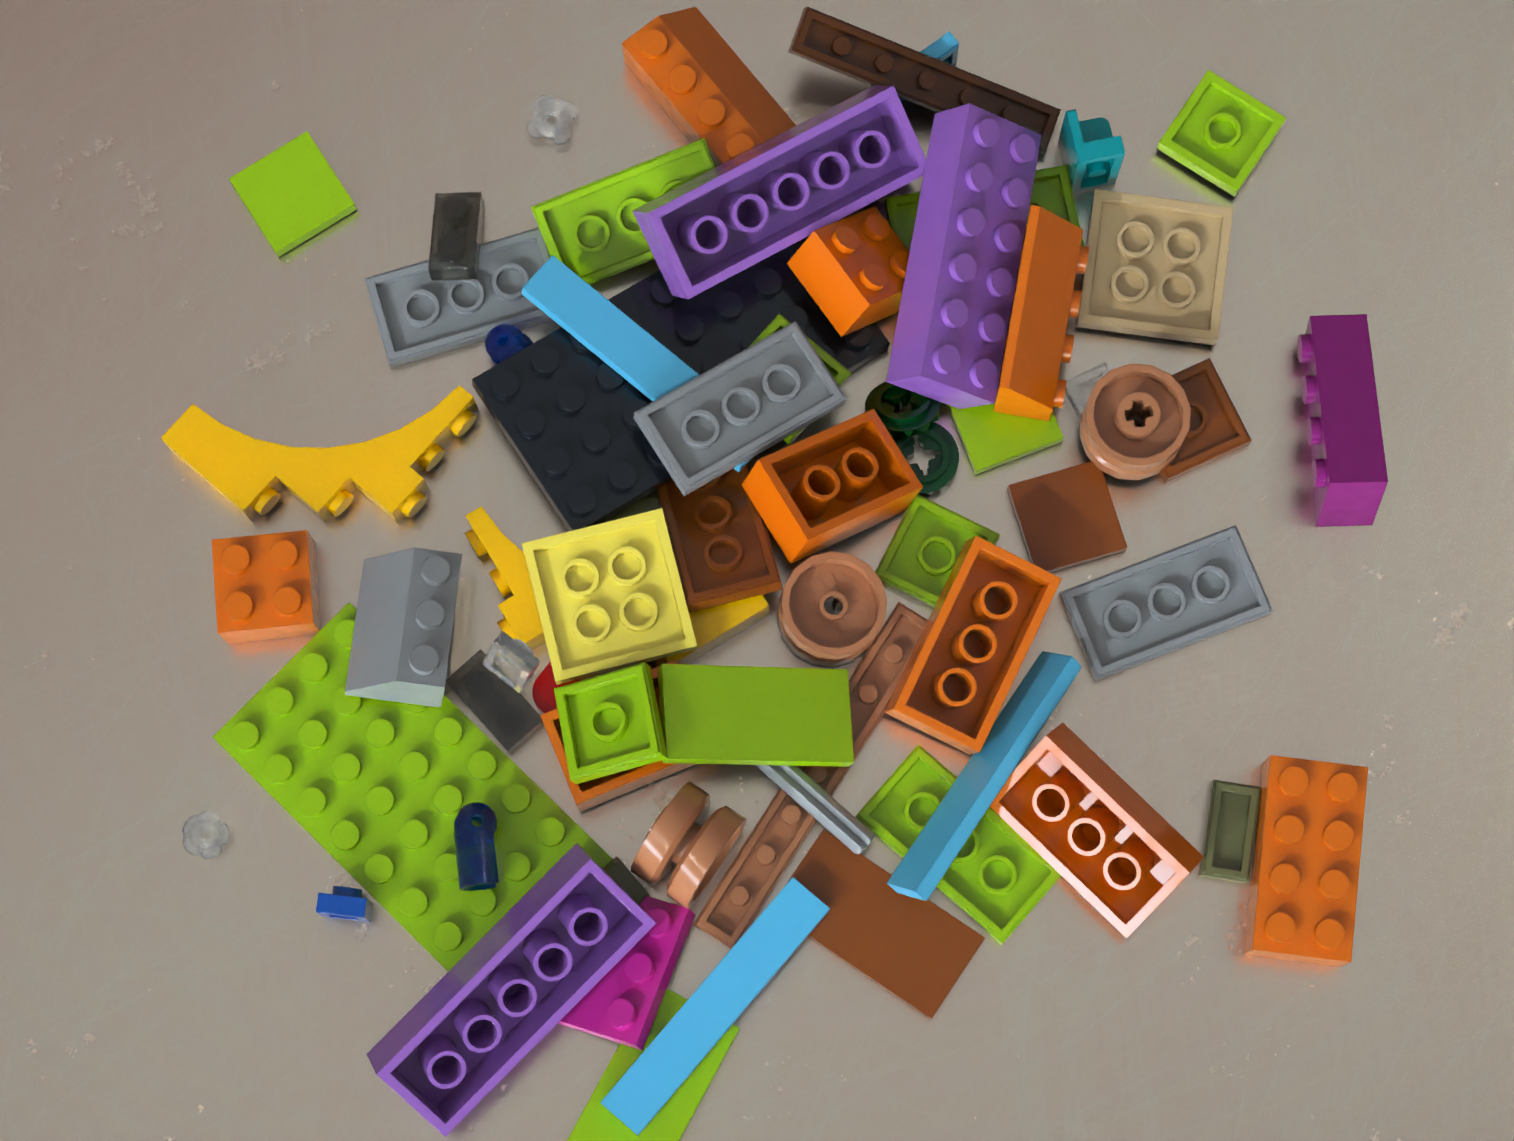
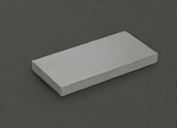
[364,227,554,368]
[633,321,847,496]
[1059,525,1273,682]

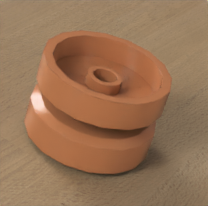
[1079,363,1191,481]
[777,551,887,667]
[631,781,747,909]

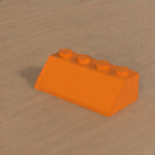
[622,7,796,167]
[993,205,1089,421]
[990,723,1204,938]

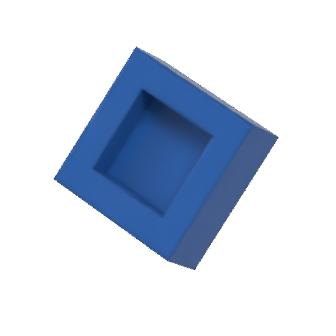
[316,886,374,922]

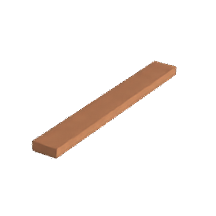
[693,602,928,949]

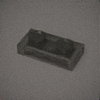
[428,192,484,281]
[446,649,543,754]

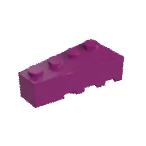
[1297,314,1388,527]

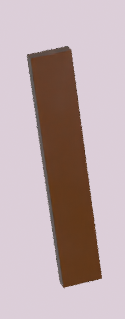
[788,7,1061,154]

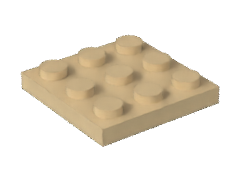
[1076,189,1234,346]

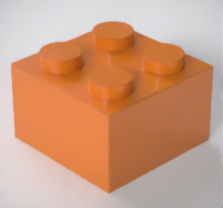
[787,206,909,337]
[211,530,322,644]

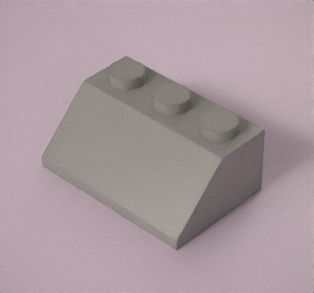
[345,547,462,708]

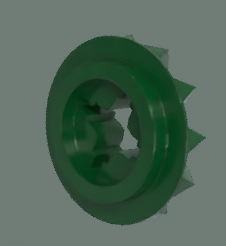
[865,382,940,438]
[892,422,959,495]

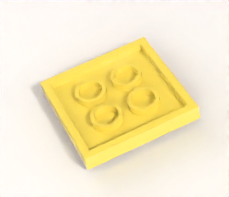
[522,508,698,685]

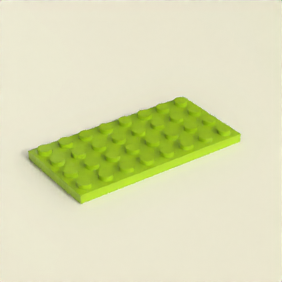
[213,602,612,972]

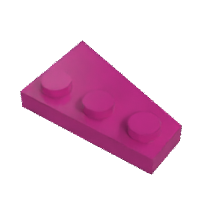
[558,896,695,1051]

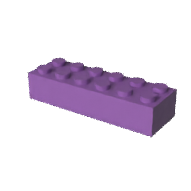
[632,85,926,299]
[886,103,1042,409]
[366,843,656,1137]

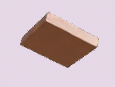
[1133,358,1252,483]
[1007,461,1127,573]

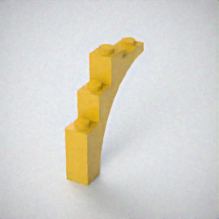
[161,385,478,524]
[464,506,769,667]

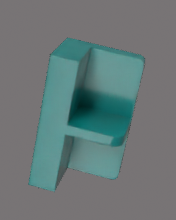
[1058,109,1125,193]

